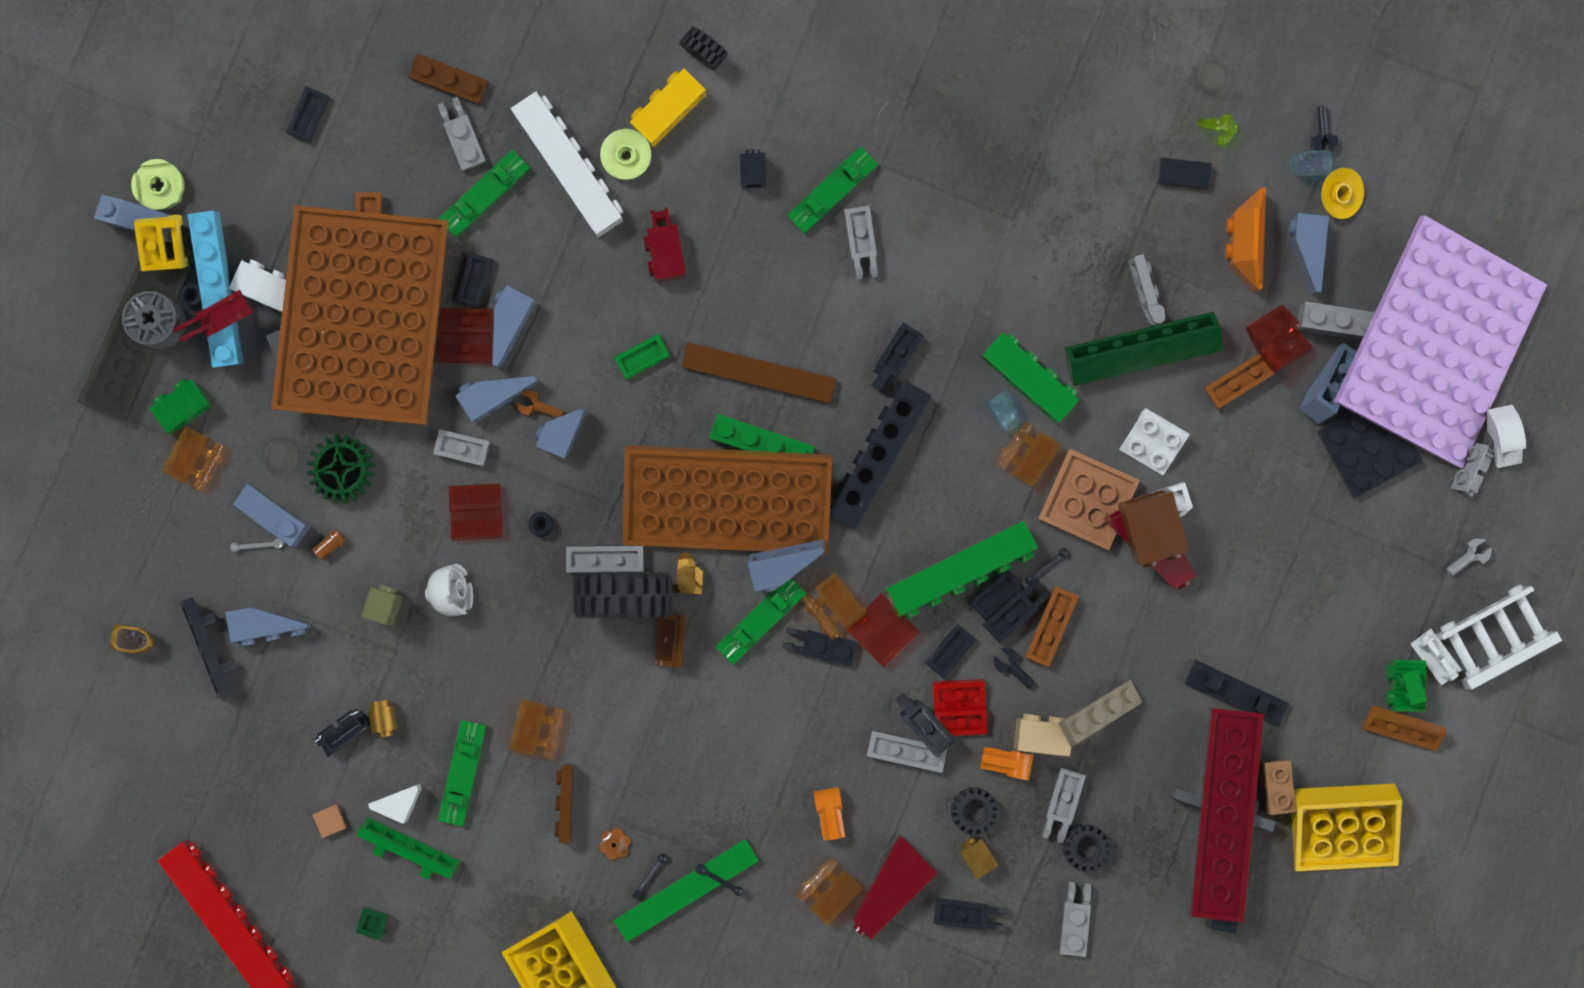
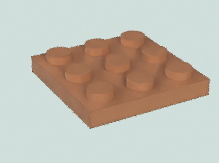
[1038,449,1140,550]

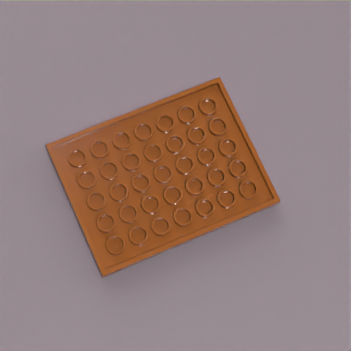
[271,205,449,426]

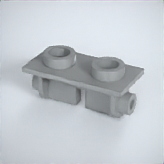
[1451,443,1494,497]

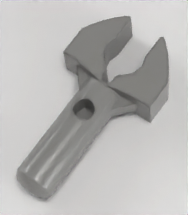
[1447,539,1492,576]

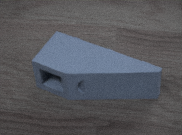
[225,607,312,647]

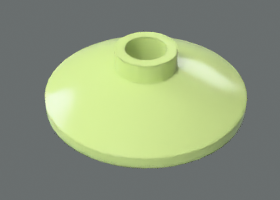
[600,129,651,180]

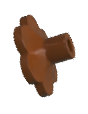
[599,828,631,860]

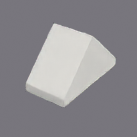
[368,784,422,824]

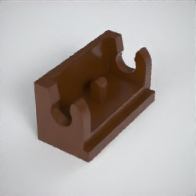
[655,615,687,667]

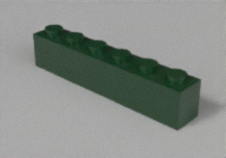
[1064,312,1223,386]

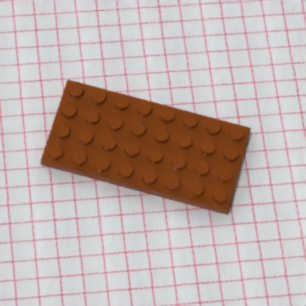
[623,445,832,554]

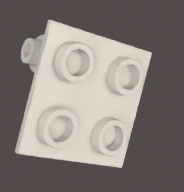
[1119,408,1190,475]

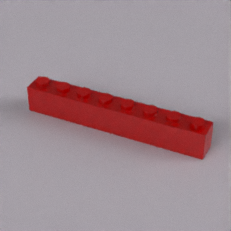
[157,840,302,988]

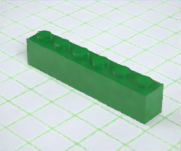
[885,521,1038,620]

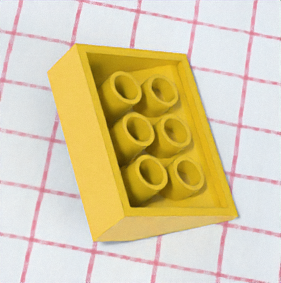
[1291,783,1402,871]
[501,911,616,988]

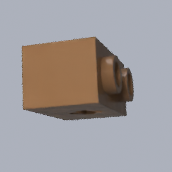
[1259,759,1296,815]

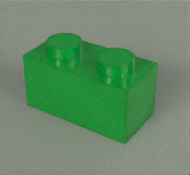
[1398,669,1427,705]

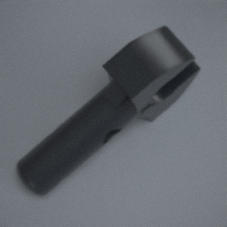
[1310,105,1338,155]
[993,648,1035,689]

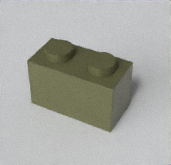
[361,584,403,625]

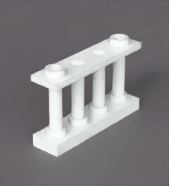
[1436,584,1562,690]

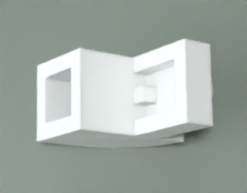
[1487,405,1526,468]

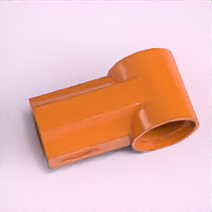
[980,747,1034,780]
[813,787,845,841]

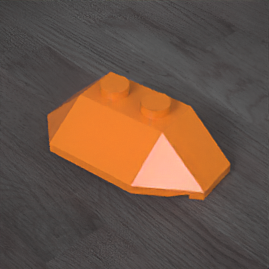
[1225,187,1266,293]

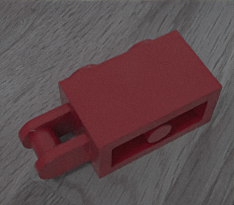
[643,207,687,283]

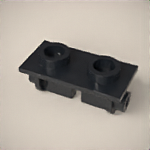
[314,708,370,757]

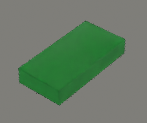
[613,334,671,380]

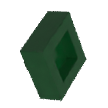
[355,907,389,940]

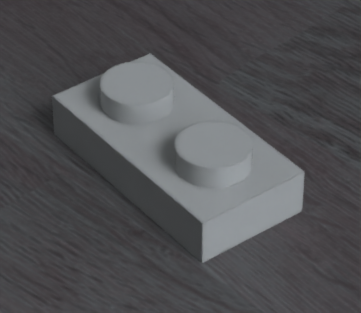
[433,429,490,466]

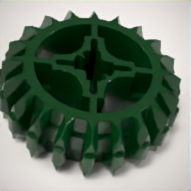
[306,434,376,503]

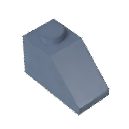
[535,408,588,458]

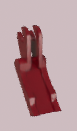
[173,290,253,342]

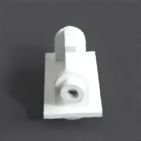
[1410,629,1462,685]

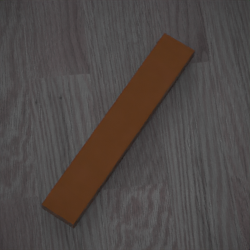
[681,342,836,404]

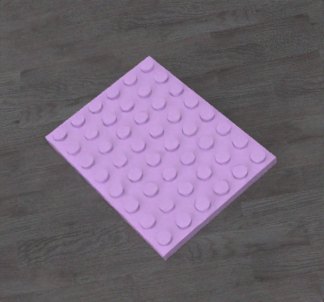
[1334,215,1547,469]

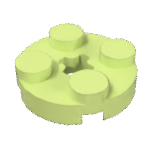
[131,159,184,211]

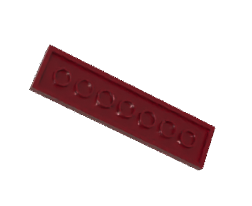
[1190,708,1264,922]

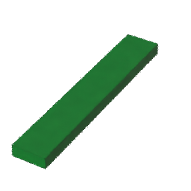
[613,838,759,942]

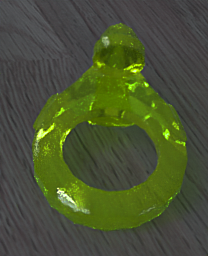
[1196,113,1237,146]

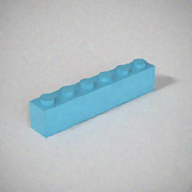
[187,211,244,368]

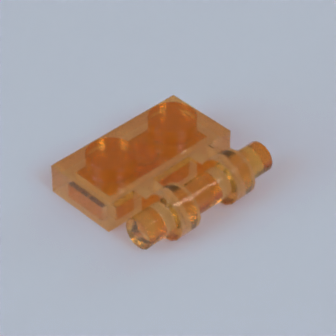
[996,421,1061,488]
[162,426,225,492]
[802,573,866,640]
[509,699,565,760]
[796,858,863,926]

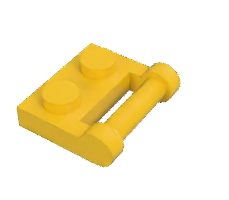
[134,215,189,271]

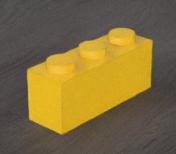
[630,69,707,148]

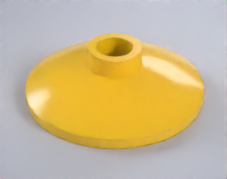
[1321,168,1364,219]

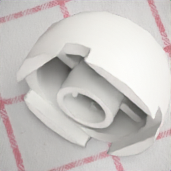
[425,564,473,616]

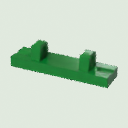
[787,146,878,235]
[438,149,531,238]
[715,578,806,665]
[438,720,487,826]
[357,817,461,880]

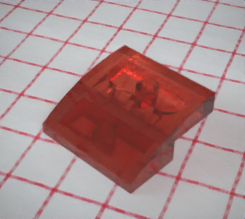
[1246,304,1313,374]
[440,308,493,364]
[449,483,503,541]
[845,593,920,668]

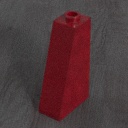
[1103,493,1196,589]
[853,835,938,939]

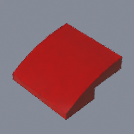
[933,679,987,736]

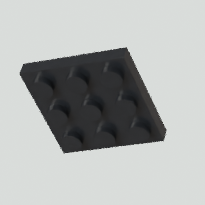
[1316,412,1422,499]

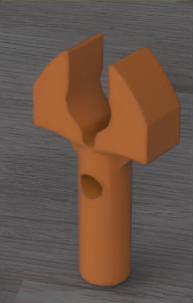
[516,390,565,418]

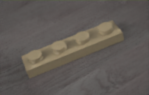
[1058,680,1142,746]

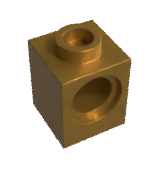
[959,836,999,879]

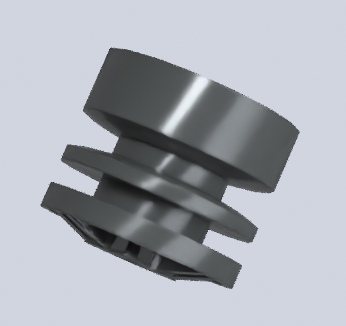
[122,291,186,349]

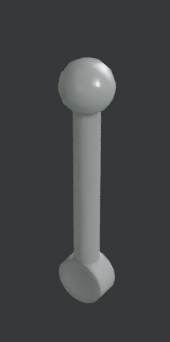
[230,539,284,553]

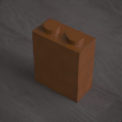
[1118,488,1189,568]

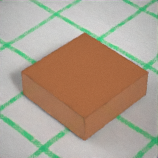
[313,804,347,838]

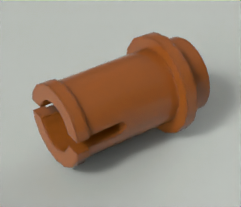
[312,529,346,561]

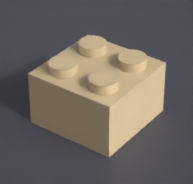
[1014,713,1071,756]

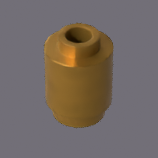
[368,699,397,738]

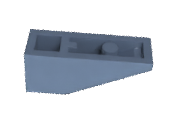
[94,195,172,243]
[1288,213,1329,295]
[492,285,536,369]
[1299,342,1357,424]
[456,376,539,423]
[233,483,311,547]
[748,539,825,592]

